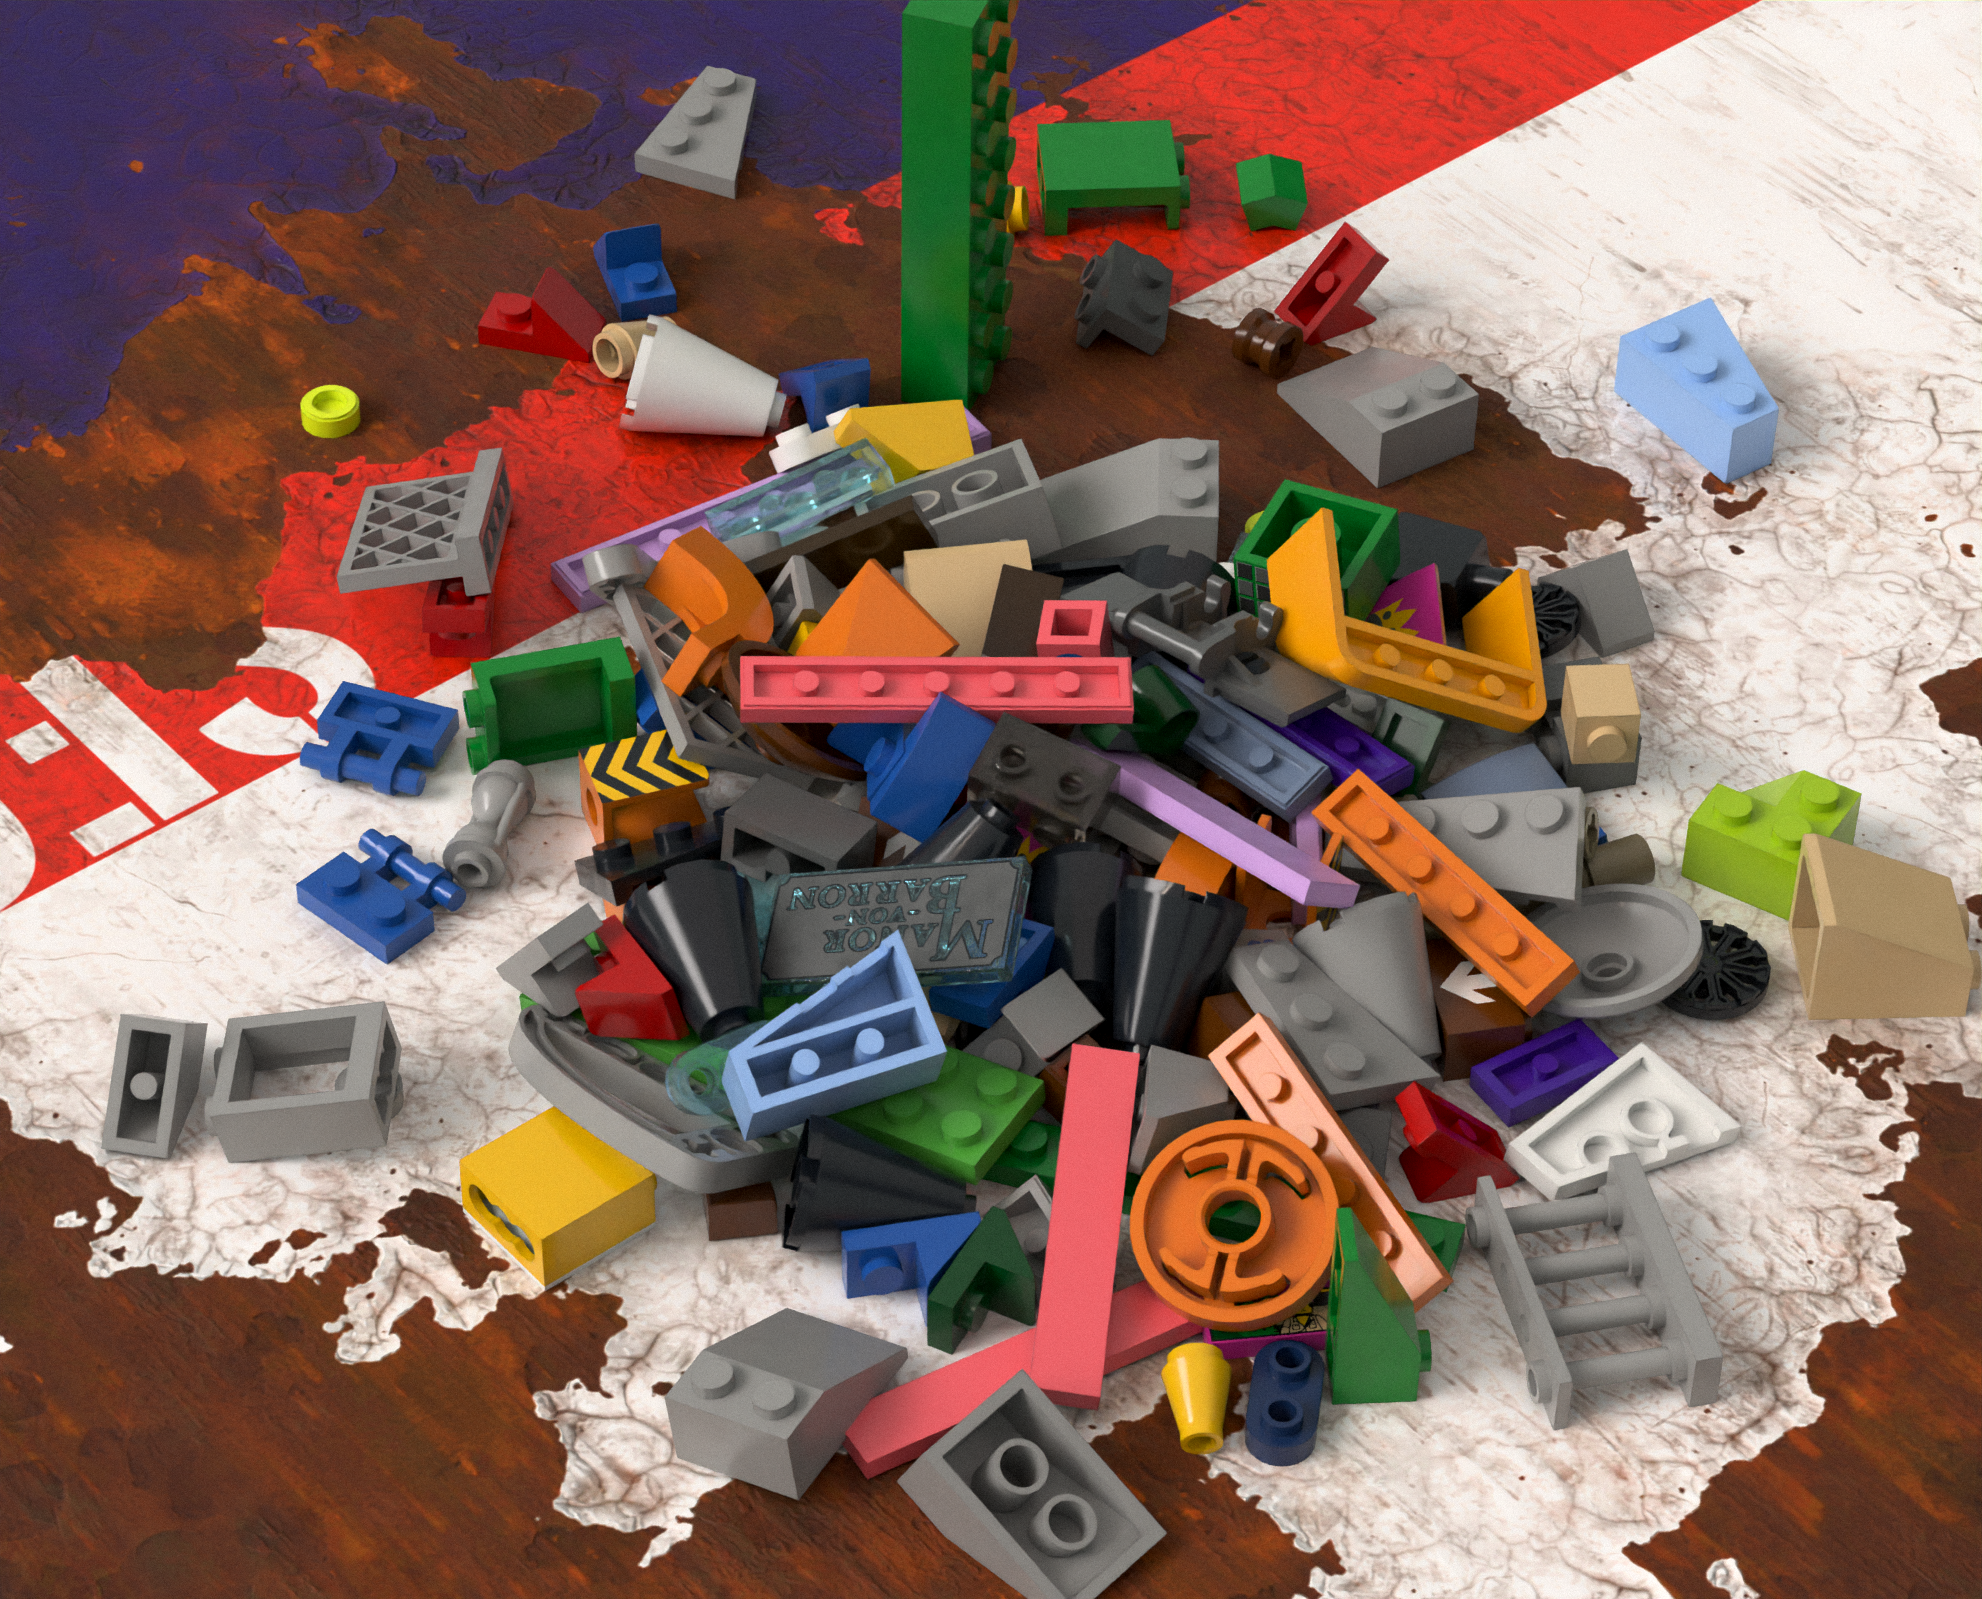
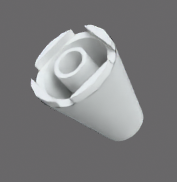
[619,314,787,437]

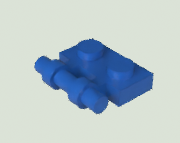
[300,681,460,796]
[296,829,466,965]

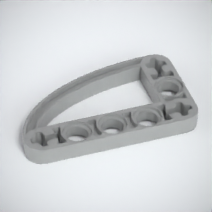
[508,1004,799,1194]

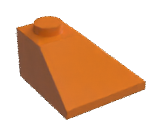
[795,559,960,728]

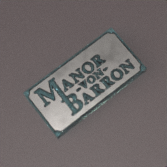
[760,856,1033,998]

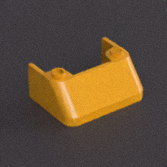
[1267,508,1547,733]

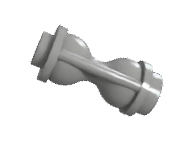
[442,760,536,888]

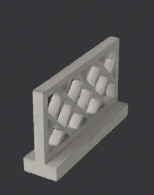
[336,447,514,596]
[612,583,816,791]

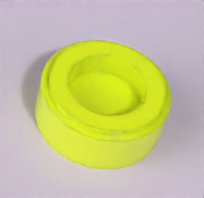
[300,385,361,438]

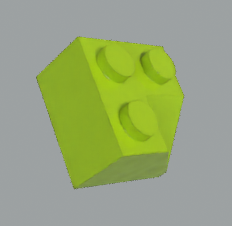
[1681,770,1862,921]

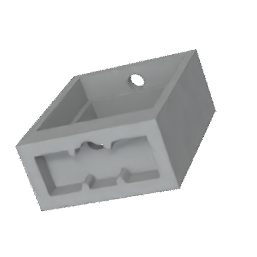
[204,1001,402,1163]

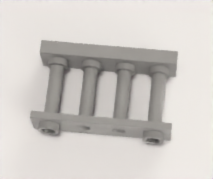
[1465,1152,1724,1430]

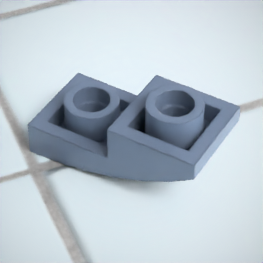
[1421,743,1568,800]

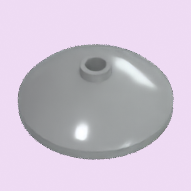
[1526,883,1704,1020]

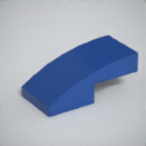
[870,691,996,843]

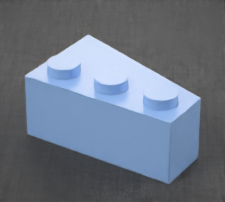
[1614,297,1779,484]
[721,930,947,1142]

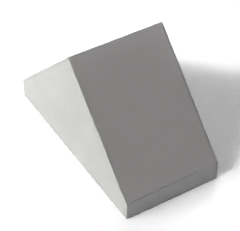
[1537,549,1655,658]

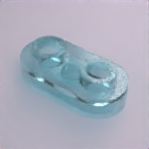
[665,1020,770,1116]

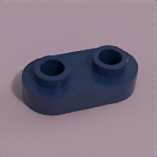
[1245,1340,1325,1467]

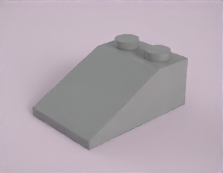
[1277,347,1479,488]
[1035,437,1219,565]
[851,439,1064,565]
[664,1308,908,1500]
[896,1369,1167,1599]

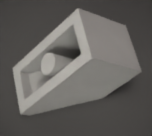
[101,1014,208,1159]
[1127,1045,1238,1175]

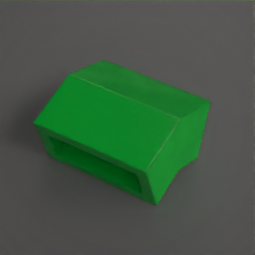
[1236,154,1308,232]

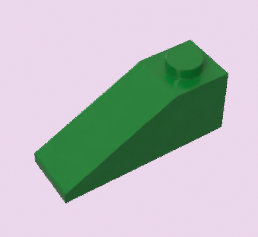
[1324,1208,1432,1405]

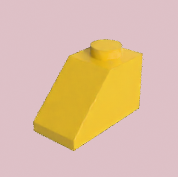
[833,400,974,485]

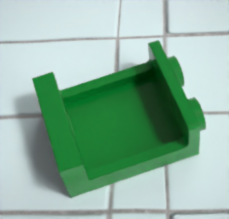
[1036,120,1190,236]
[462,637,637,775]

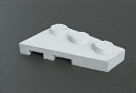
[1503,1042,1742,1201]

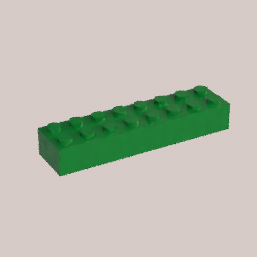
[901,0,1019,412]

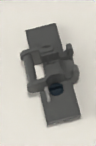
[1060,572,1346,728]

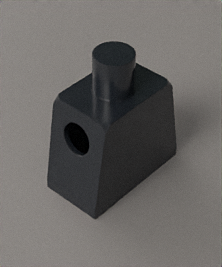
[1386,512,1513,632]

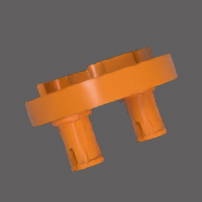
[1130,1120,1341,1332]

